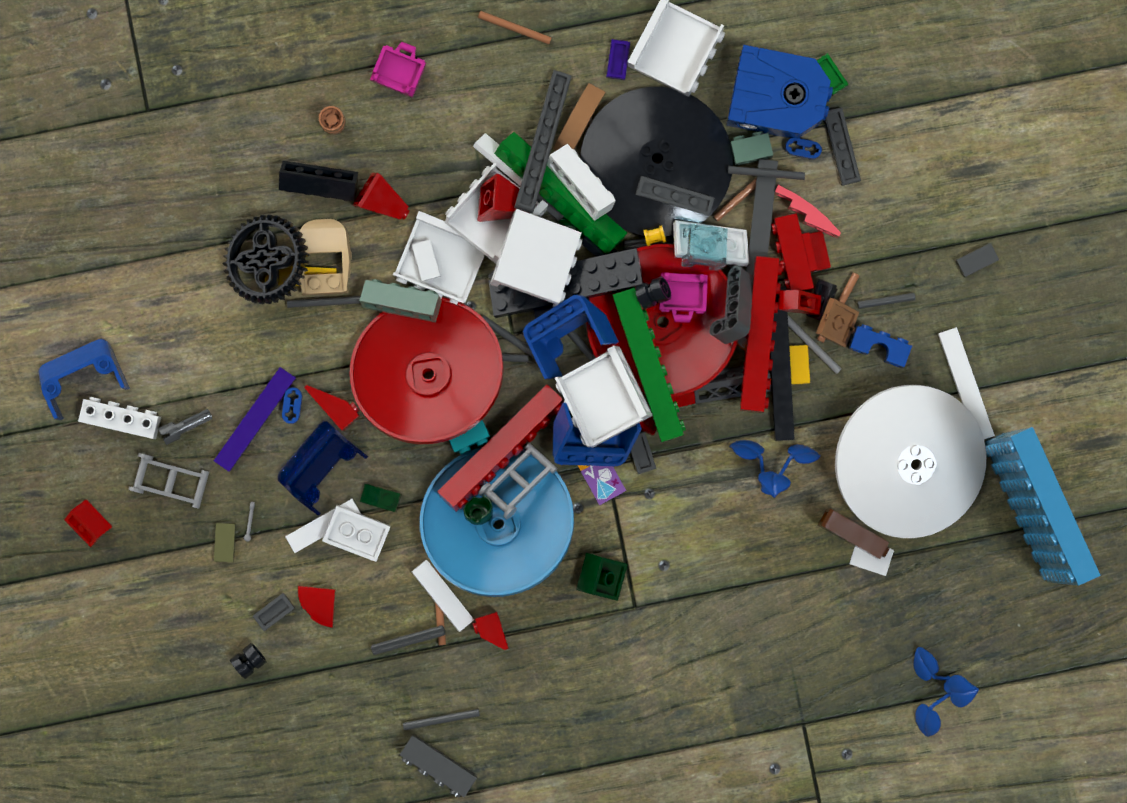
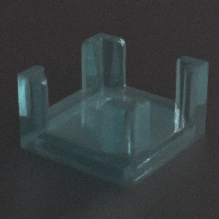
[681,224,728,271]

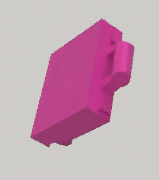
[370,42,426,98]
[659,273,708,323]

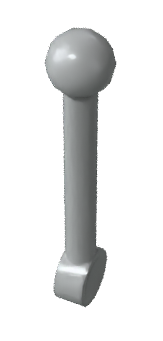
[244,502,255,542]

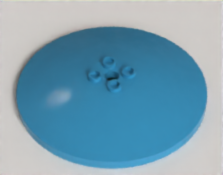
[420,447,574,597]

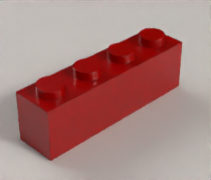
[771,213,814,291]

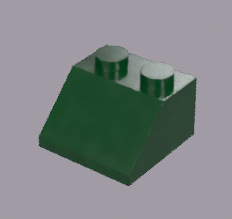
[576,553,628,601]

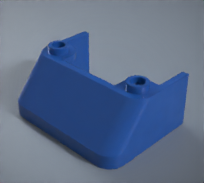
[523,295,619,379]
[38,339,130,420]
[553,403,642,466]

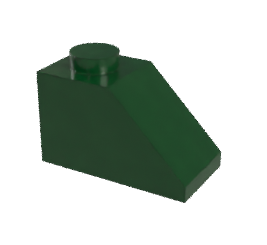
[360,484,402,512]

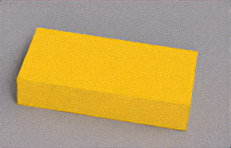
[789,345,810,385]

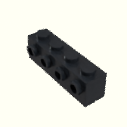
[279,161,358,202]

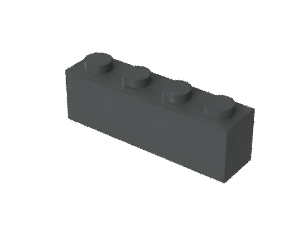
[400,734,478,798]

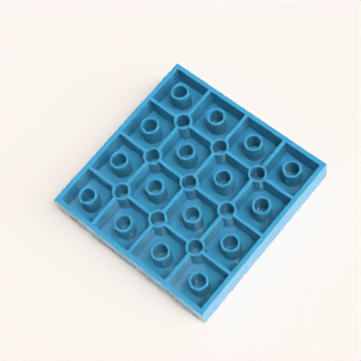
[985,427,1101,586]

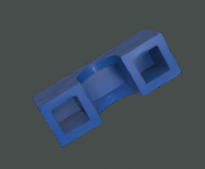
[848,324,912,368]

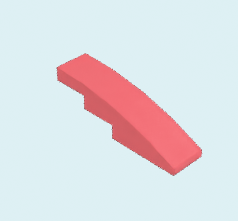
[774,185,841,238]

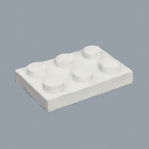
[322,505,391,562]

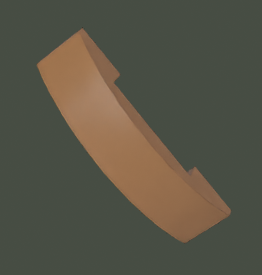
[553,83,606,151]

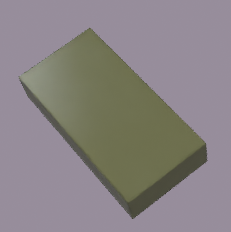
[214,523,236,562]

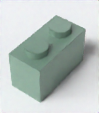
[730,131,773,166]

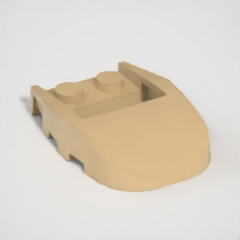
[299,219,352,296]

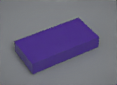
[606,39,630,80]

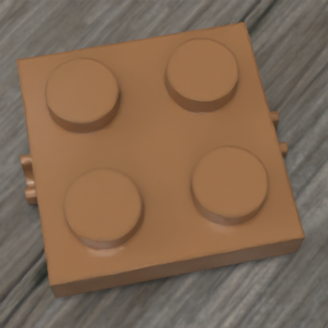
[816,298,859,348]

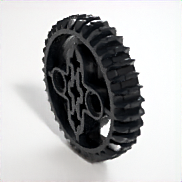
[222,214,310,305]

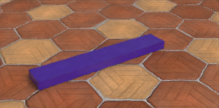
[214,367,296,472]

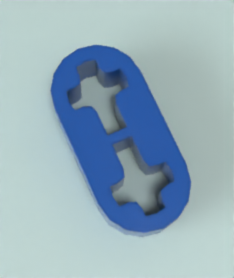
[785,138,822,159]
[282,388,303,424]

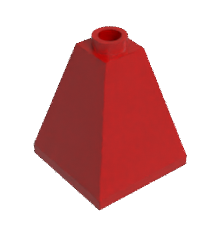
[352,173,410,220]
[477,174,529,222]

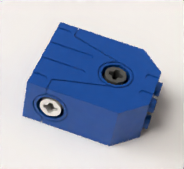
[726,45,833,138]

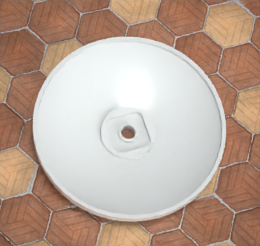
[835,385,986,538]

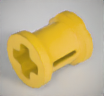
[643,225,666,246]

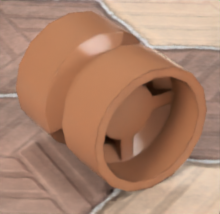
[319,106,346,135]

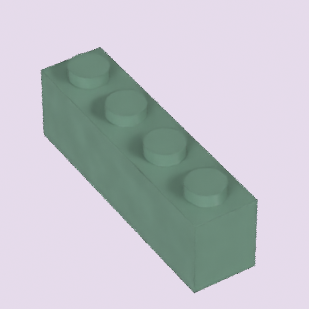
[359,279,442,322]

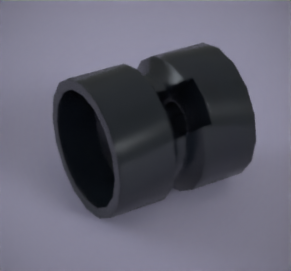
[635,276,672,309]
[230,643,267,679]

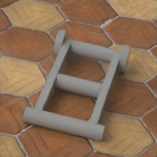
[478,443,558,520]
[128,453,209,509]

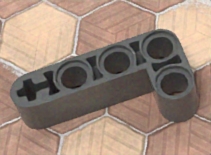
[709,265,753,344]

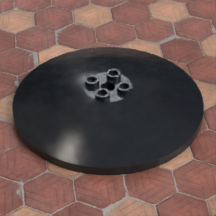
[580,87,733,237]

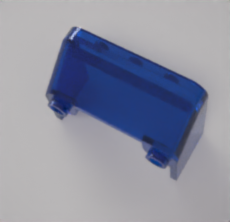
[278,421,368,516]

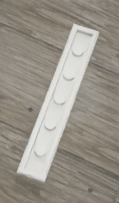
[938,327,995,439]

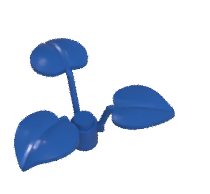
[729,440,820,498]
[914,647,979,737]

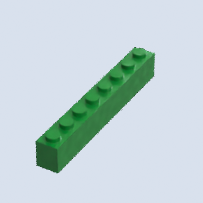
[494,132,627,254]
[613,288,686,443]

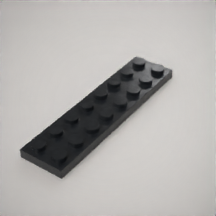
[488,248,643,318]

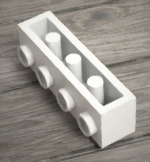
[547,144,616,221]
[78,397,161,439]

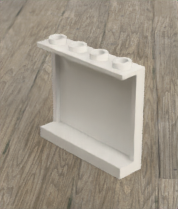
[628,0,725,97]
[445,162,548,264]
[490,209,582,307]
[393,211,485,305]
[555,346,653,447]

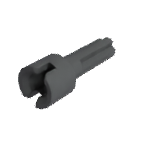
[158,409,212,445]

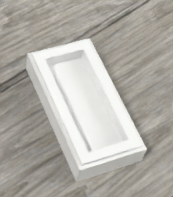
[412,239,441,282]

